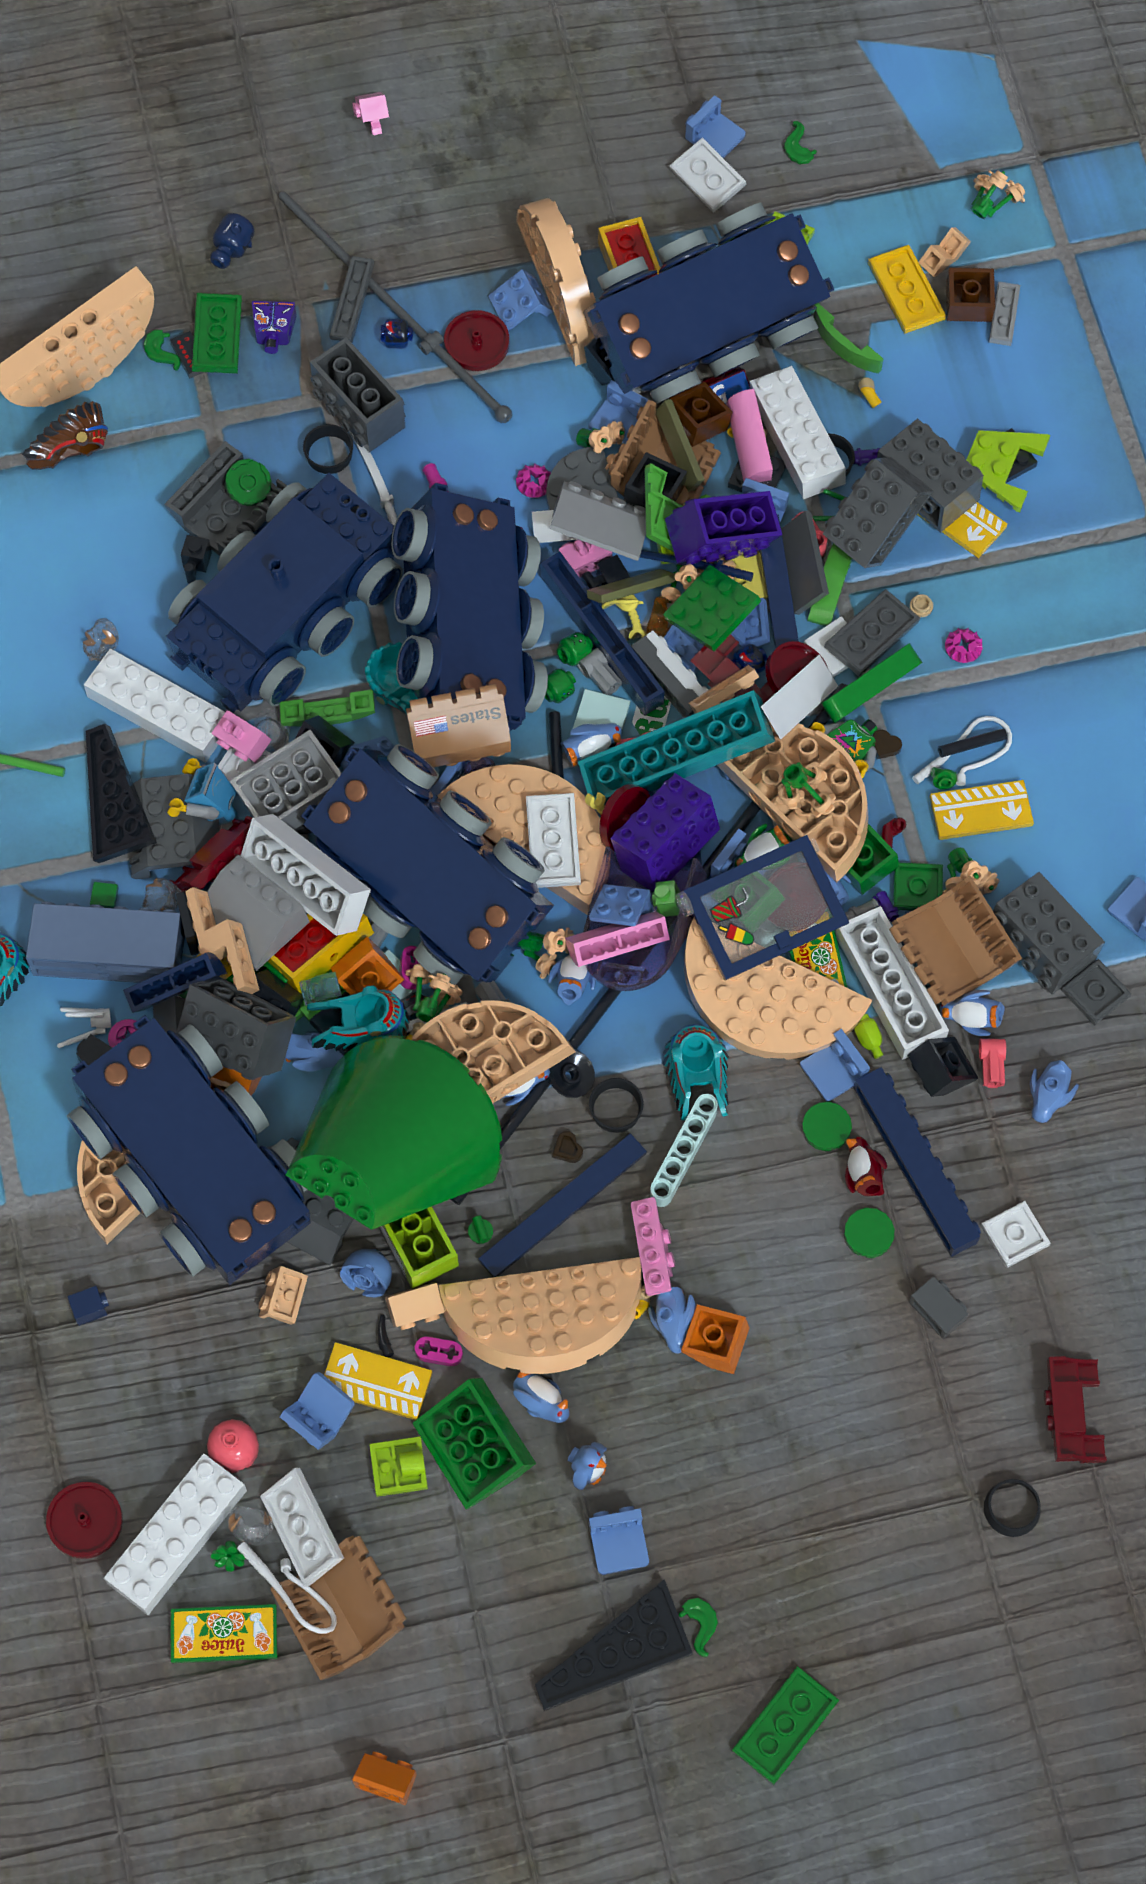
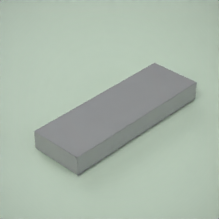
[989,282,1021,346]

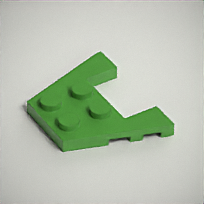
[645,464,710,552]

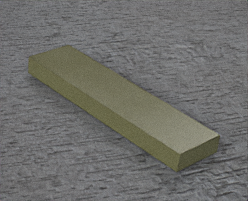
[656,399,704,492]
[587,568,675,604]

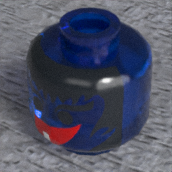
[381,319,413,349]
[731,644,768,674]

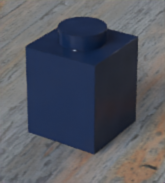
[67,1286,109,1326]

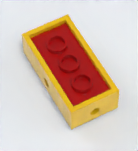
[598,217,660,278]
[268,913,374,993]

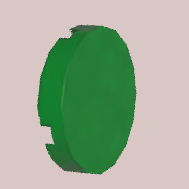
[225,459,272,506]
[802,1102,852,1151]
[844,1208,895,1258]

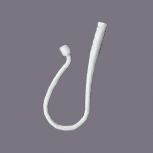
[912,716,1012,786]
[237,1542,337,1634]

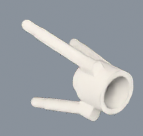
[57,1007,111,1048]

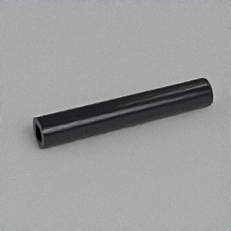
[549,711,564,779]
[938,728,1007,757]

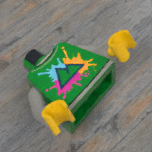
[809,719,877,778]

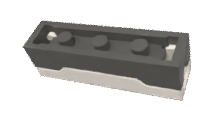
[631,631,709,718]

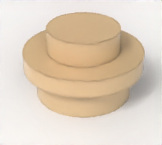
[910,594,933,617]

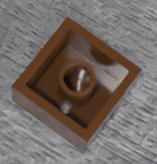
[946,268,995,322]
[669,382,733,447]

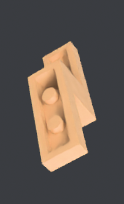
[689,665,759,714]
[185,887,259,994]

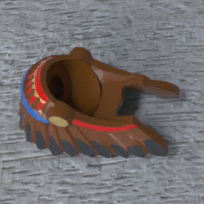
[22,401,108,470]

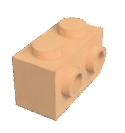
[385,1282,445,1330]

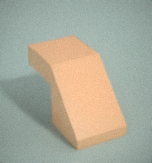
[918,227,971,277]

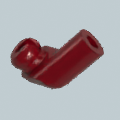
[881,817,906,848]

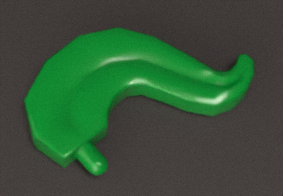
[784,121,817,164]
[144,330,181,371]
[679,1598,718,1657]

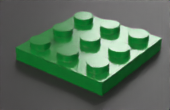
[663,565,761,652]

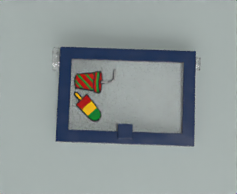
[676,835,849,981]

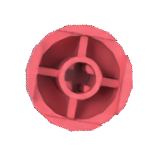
[207,1419,259,1473]

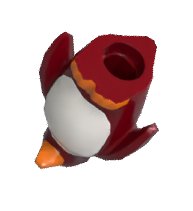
[845,1137,887,1196]

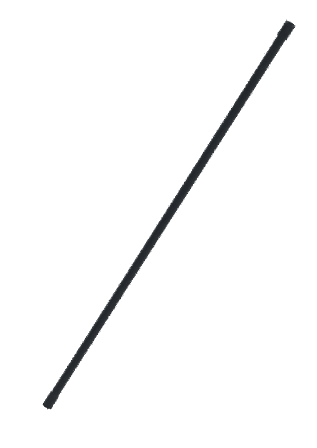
[450,683,847,1205]

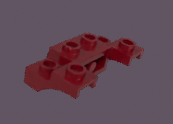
[690,634,775,704]
[168,816,252,893]
[1044,1356,1107,1463]

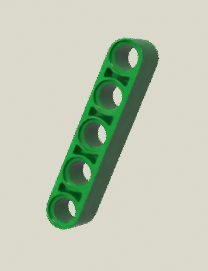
[821,643,923,723]

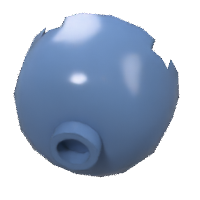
[340,1249,392,1298]

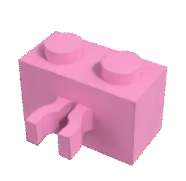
[352,92,389,135]
[558,540,613,578]
[211,710,272,763]

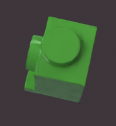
[652,880,682,917]

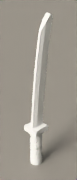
[348,431,397,525]

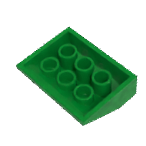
[412,1378,536,1509]

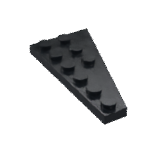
[86,724,157,863]
[535,1579,693,1711]

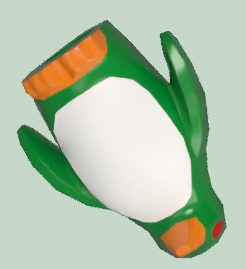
[735,824,792,871]

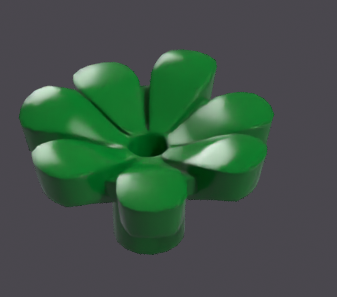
[211,1541,245,1572]

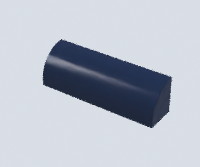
[123,952,227,1013]

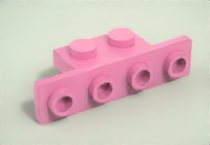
[631,1197,675,1296]

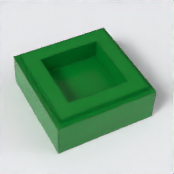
[90,882,119,909]

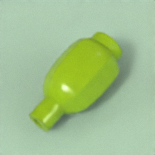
[854,1014,883,1059]

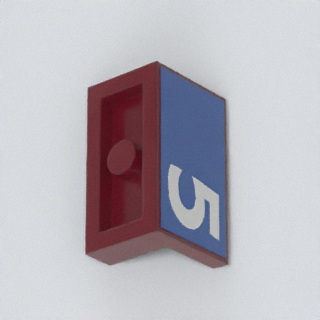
[700,367,750,404]

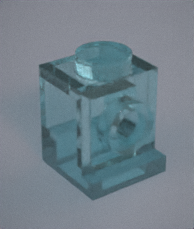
[299,972,342,1006]

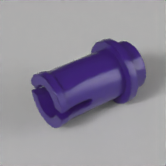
[853,448,880,466]
[872,891,899,923]

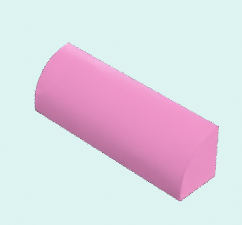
[726,389,773,482]
[565,911,670,967]

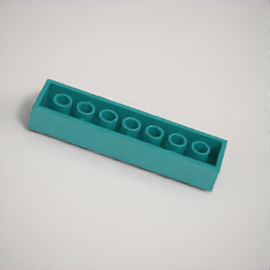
[578,690,775,805]

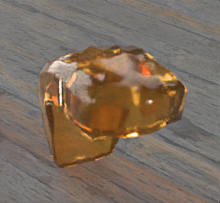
[646,596,669,637]

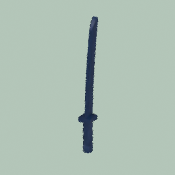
[639,550,753,582]

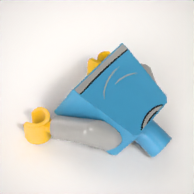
[167,758,238,822]

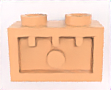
[258,1266,308,1325]

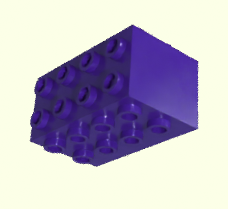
[665,491,782,565]
[611,773,720,892]

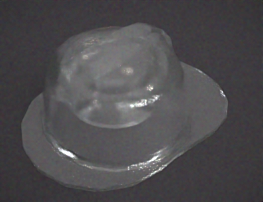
[253,708,290,753]

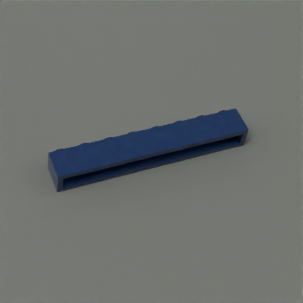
[540,552,665,716]
[853,1067,981,1257]

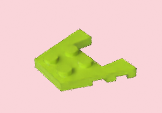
[966,430,1051,513]

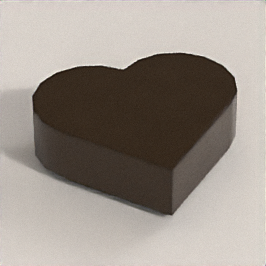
[873,730,902,759]
[552,1131,583,1163]

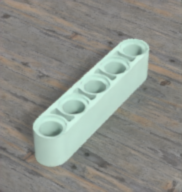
[650,1094,718,1207]

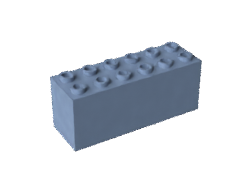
[26,901,185,983]

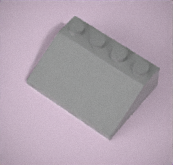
[550,481,646,561]
[230,730,342,830]
[207,855,310,971]

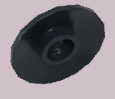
[549,1050,595,1098]

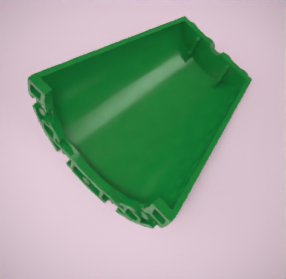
[286,1036,502,1230]

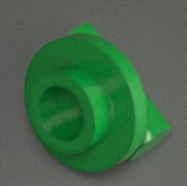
[931,767,957,789]
[468,1215,493,1244]

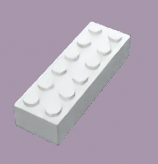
[750,366,846,499]
[84,649,225,763]
[241,814,371,936]
[836,906,949,1060]
[104,1453,247,1615]

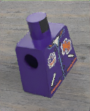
[252,301,297,354]

